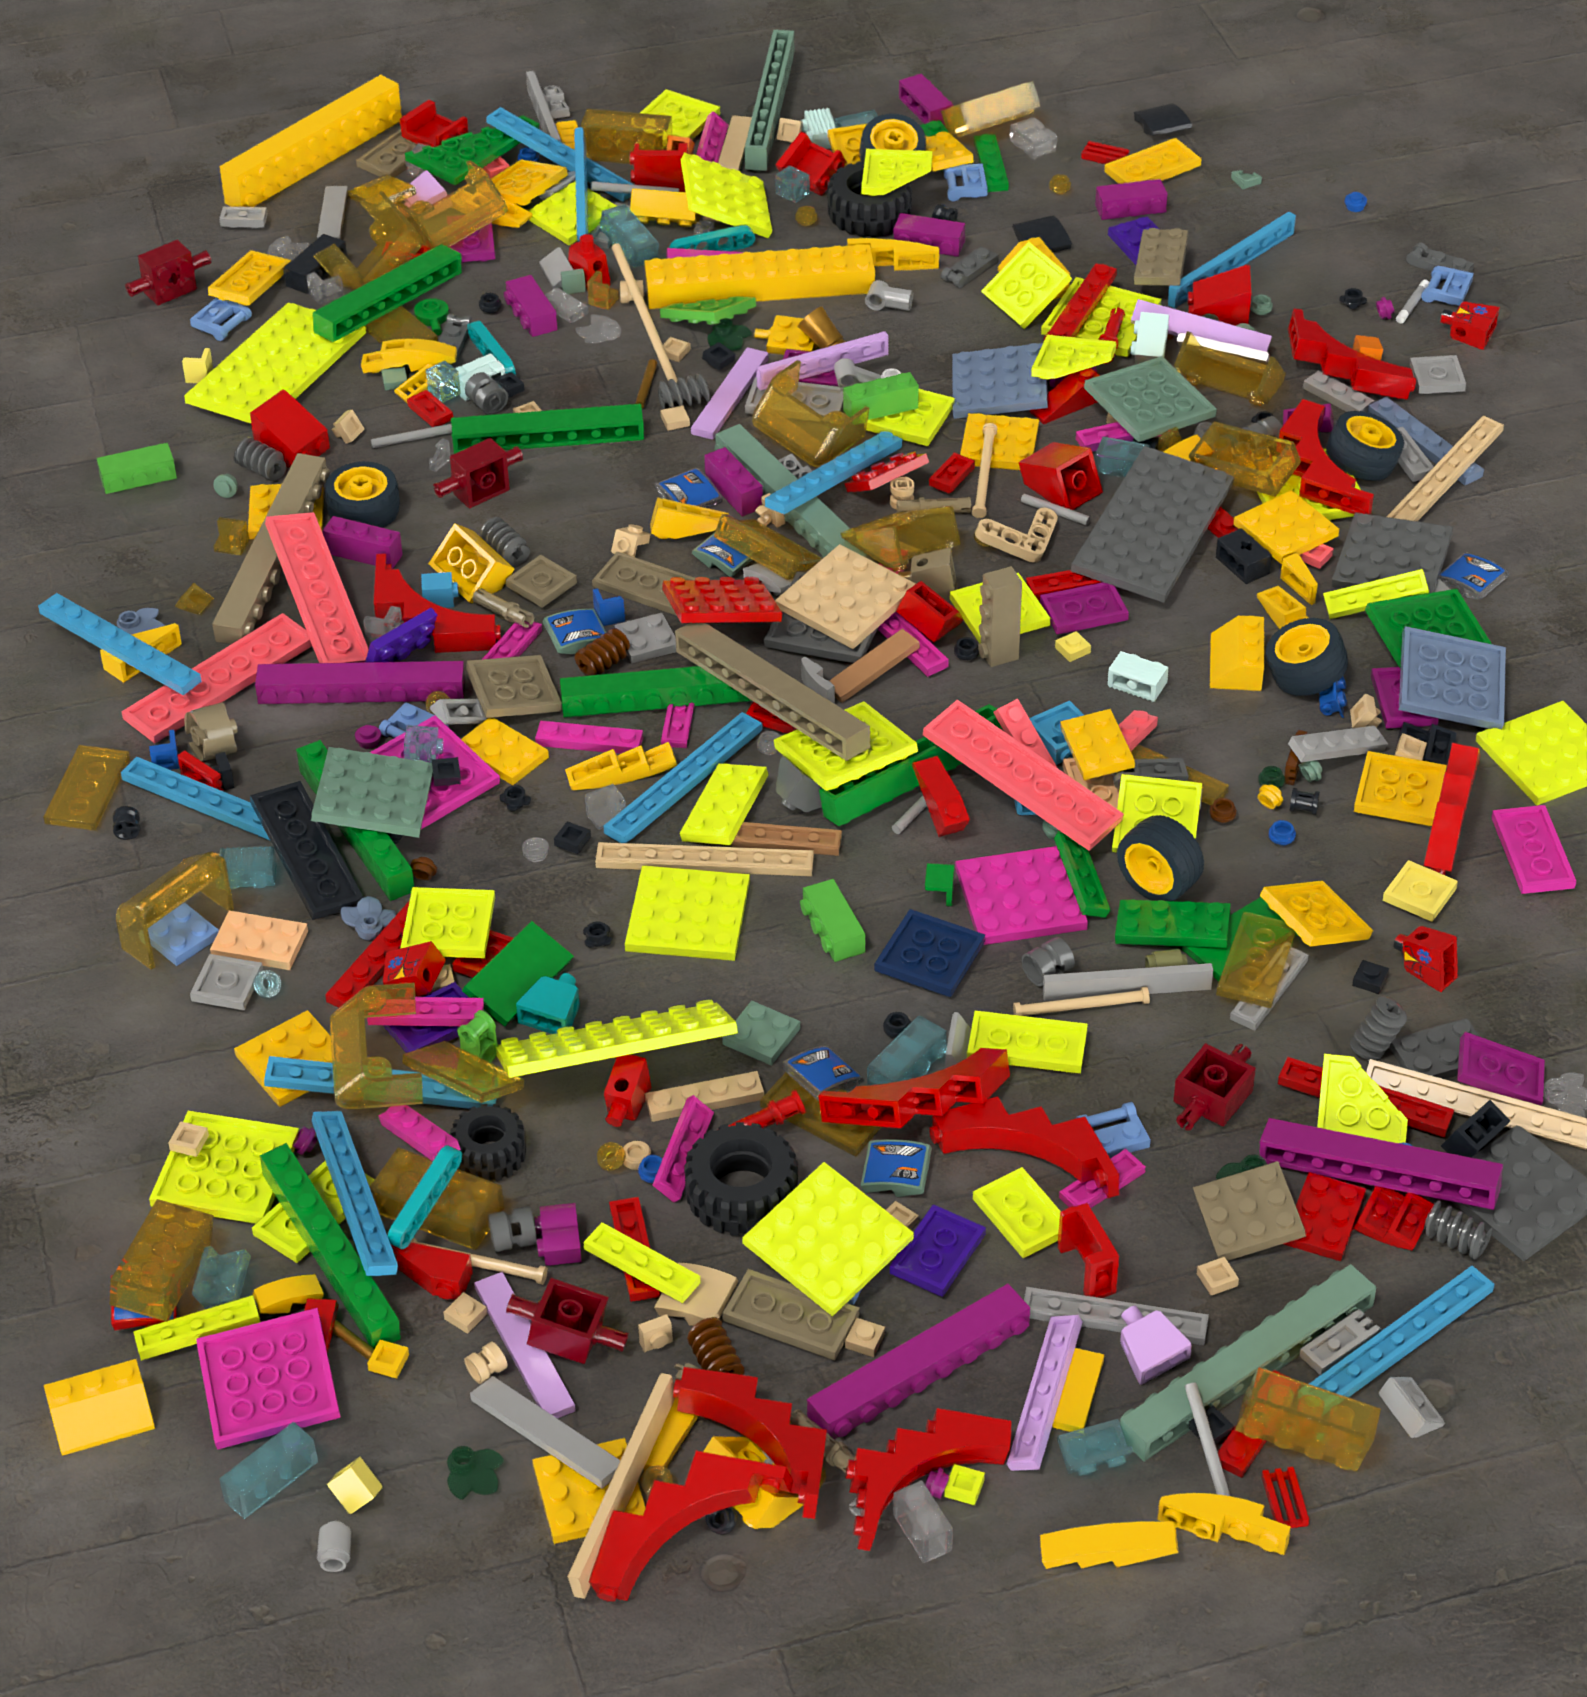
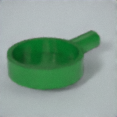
[414,298,449,336]

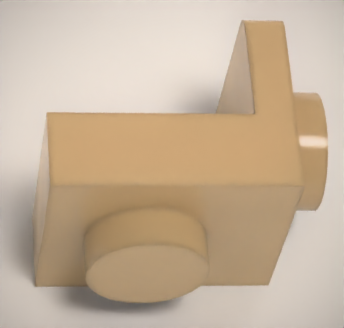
[611,524,651,557]

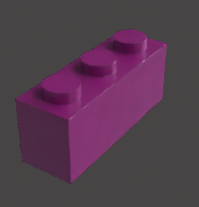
[899,74,954,125]
[1095,179,1167,220]
[894,213,965,257]
[504,275,557,337]
[704,447,763,517]
[322,516,403,569]

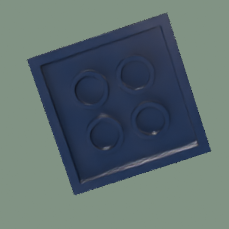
[874,909,985,997]

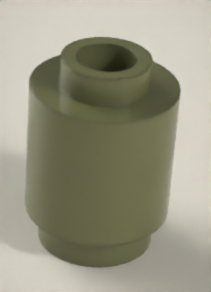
[1145,949,1188,968]

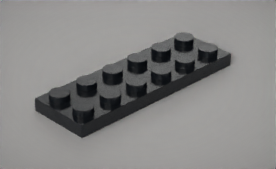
[250,781,364,920]

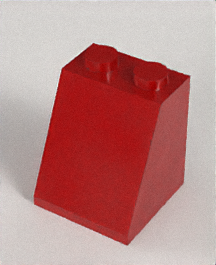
[1187,265,1252,326]
[250,389,330,468]
[1018,442,1103,510]

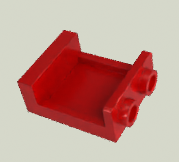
[400,100,469,148]
[776,132,847,196]
[630,143,688,193]
[1057,1203,1119,1298]

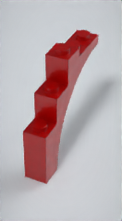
[845,1408,1011,1551]

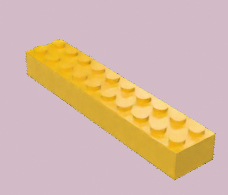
[220,75,402,207]
[644,244,875,309]

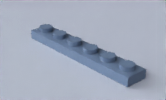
[1368,397,1484,485]

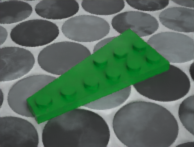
[405,115,539,185]

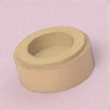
[621,1141,651,1170]

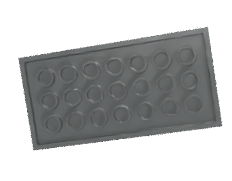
[1071,446,1235,602]

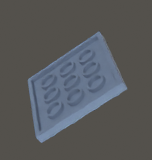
[952,343,1048,419]
[1399,626,1506,730]

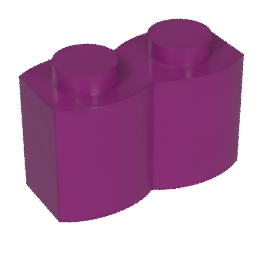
[534,1203,581,1266]

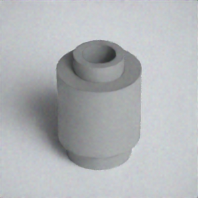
[317,1521,351,1572]

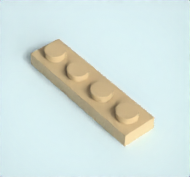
[645,1071,764,1122]

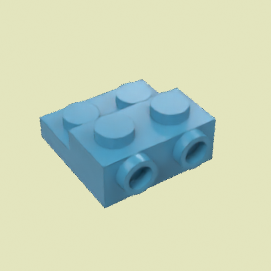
[1029,701,1084,765]

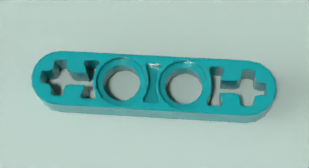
[669,225,755,251]
[467,320,516,375]
[388,1145,462,1250]

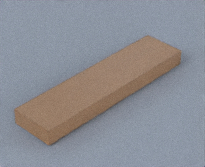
[829,628,920,703]
[732,822,842,856]

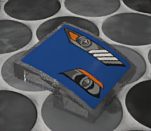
[655,467,723,508]
[1439,552,1510,600]
[783,1045,864,1101]

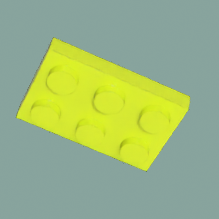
[973,1167,1061,1258]

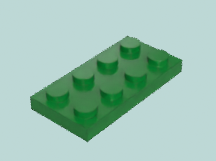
[1115,899,1231,948]

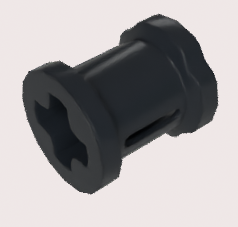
[1289,788,1320,815]

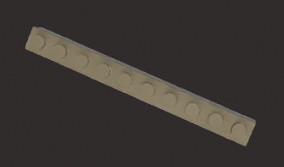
[212,453,330,644]
[675,623,871,761]

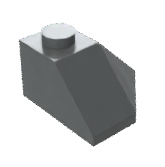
[776,756,822,812]

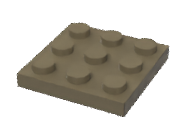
[466,655,562,718]
[1193,1161,1306,1261]

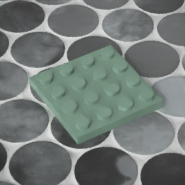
[1084,356,1217,442]
[311,747,433,838]

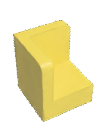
[182,348,213,383]
[327,1457,382,1514]

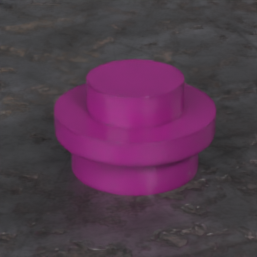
[1376,297,1394,320]
[355,725,381,749]
[293,1126,318,1155]
[924,1467,950,1499]

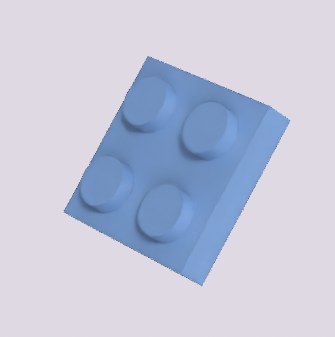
[141,902,219,966]

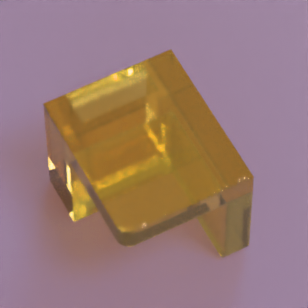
[587,271,619,310]
[213,517,249,555]

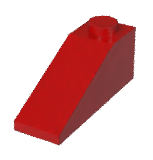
[1030,368,1100,425]
[912,756,970,837]
[391,1242,473,1300]

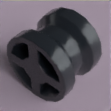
[932,203,958,222]
[113,806,140,840]

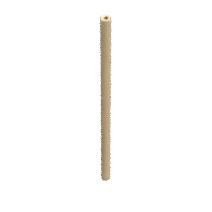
[612,244,677,382]

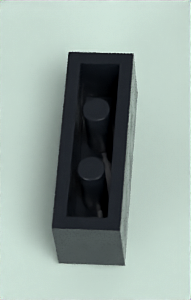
[284,234,348,294]

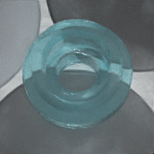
[253,970,281,998]

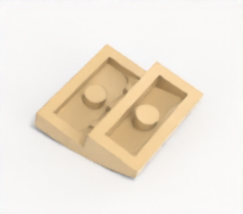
[654,1262,738,1326]

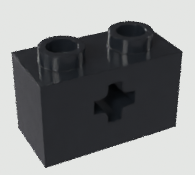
[1216,528,1272,584]
[1441,1100,1511,1158]

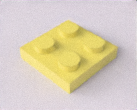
[1383,860,1458,922]

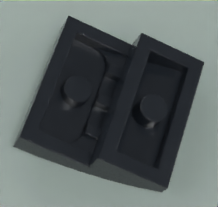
[1134,103,1192,136]
[1012,215,1072,253]
[1394,722,1457,770]

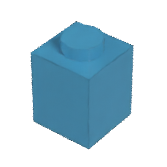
[421,572,458,608]

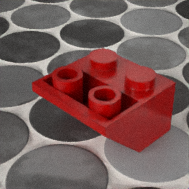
[896,581,963,642]

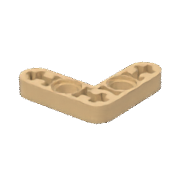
[975,508,1057,563]

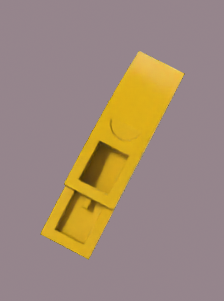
[361,339,457,373]
[1157,1493,1291,1555]

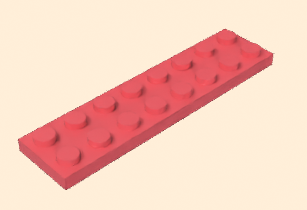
[265,512,369,663]
[122,613,312,744]
[923,700,1124,851]

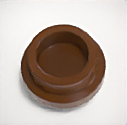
[1209,798,1237,823]
[410,857,437,881]

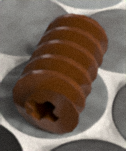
[575,628,630,676]
[687,1317,745,1375]

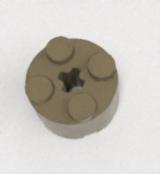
[184,702,238,761]

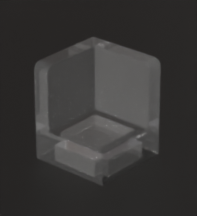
[306,272,344,305]
[363,606,402,639]
[585,784,626,829]

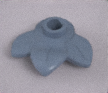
[117,608,165,634]
[341,896,396,940]

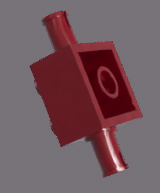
[125,240,212,306]
[433,438,523,509]
[1173,1043,1256,1130]
[506,1278,629,1364]

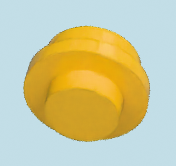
[1257,785,1283,809]

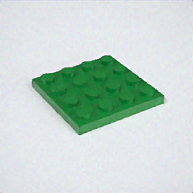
[1365,589,1492,669]

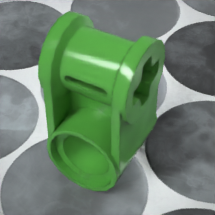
[457,1010,498,1066]

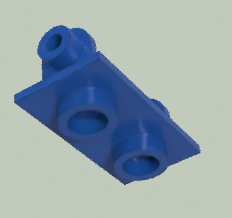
[1319,676,1347,718]

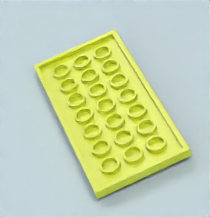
[184,303,366,423]
[495,1000,738,1078]

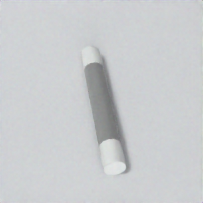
[1396,280,1429,324]

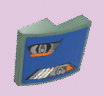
[692,527,764,577]
[543,609,606,654]
[860,1139,932,1197]

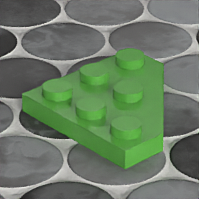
[660,296,756,324]

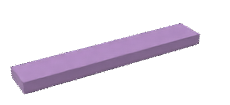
[1131,299,1272,352]
[756,331,888,390]
[691,347,769,440]
[474,1272,575,1419]
[1007,1315,1082,1471]

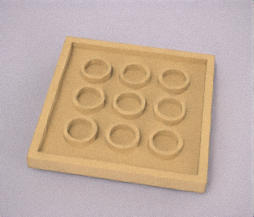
[775,544,916,649]

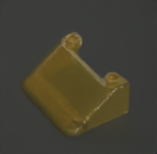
[840,506,961,572]

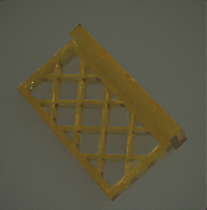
[714,514,823,580]

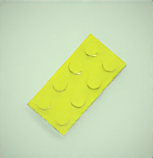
[680,763,769,845]
[967,1011,1088,1074]
[252,1161,378,1263]

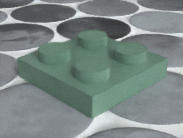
[722,1001,800,1066]

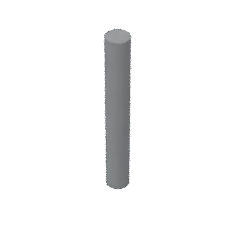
[1021,494,1091,526]
[892,795,927,834]

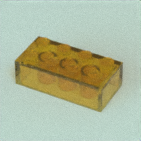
[941,81,1040,138]
[581,109,673,164]
[1188,421,1301,497]
[370,1147,504,1251]
[109,1199,214,1322]
[1235,1367,1381,1472]

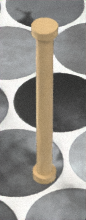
[972,423,997,518]
[1013,987,1150,1016]
[411,1238,547,1285]

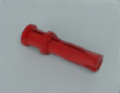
[1098,308,1125,364]
[718,1089,806,1130]

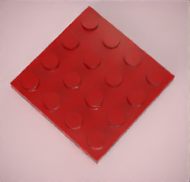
[662,577,782,623]

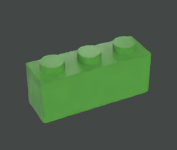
[843,372,919,424]
[96,443,177,494]
[800,879,865,962]

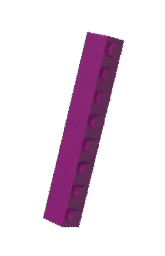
[255,661,466,704]
[1259,1118,1503,1210]
[807,1284,1030,1439]

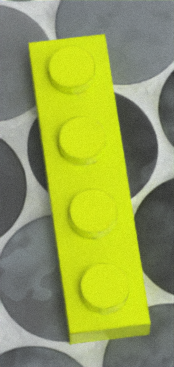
[1323,569,1429,619]
[584,1223,700,1303]
[133,1295,261,1361]

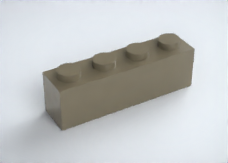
[978,566,1022,667]

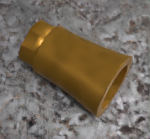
[797,306,845,349]

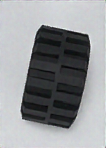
[450,1104,526,1183]

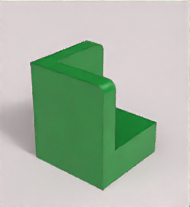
[925,863,954,906]

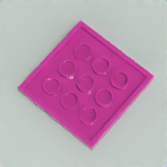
[370,715,500,829]
[955,846,1088,945]
[196,1308,341,1450]

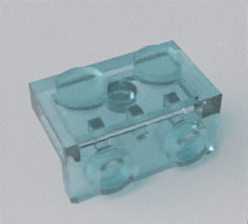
[192,1246,251,1309]
[1057,1419,1133,1476]

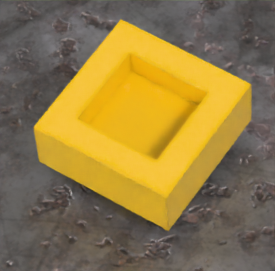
[367,1340,409,1379]

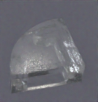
[429,438,451,472]

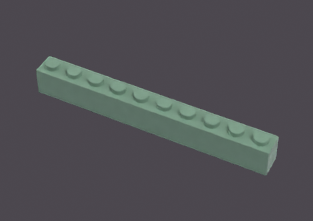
[745,30,795,171]
[714,424,874,562]
[1119,1264,1376,1462]

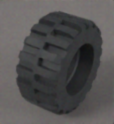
[828,161,912,237]
[685,1122,798,1236]

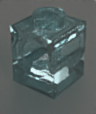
[775,166,810,203]
[426,361,461,403]
[404,725,444,763]

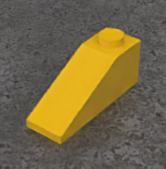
[650,497,730,539]
[100,623,182,683]

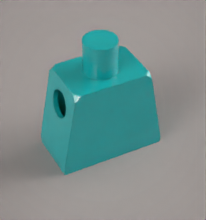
[516,973,580,1034]

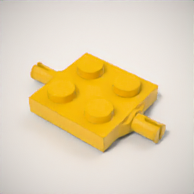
[755,315,818,355]

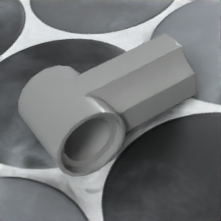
[865,280,913,311]
[834,358,881,389]

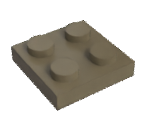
[506,555,577,608]

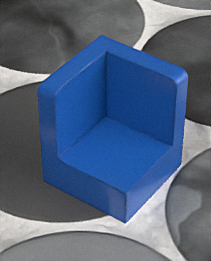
[593,588,625,626]
[149,730,180,770]

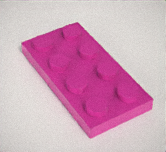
[1491,805,1576,894]

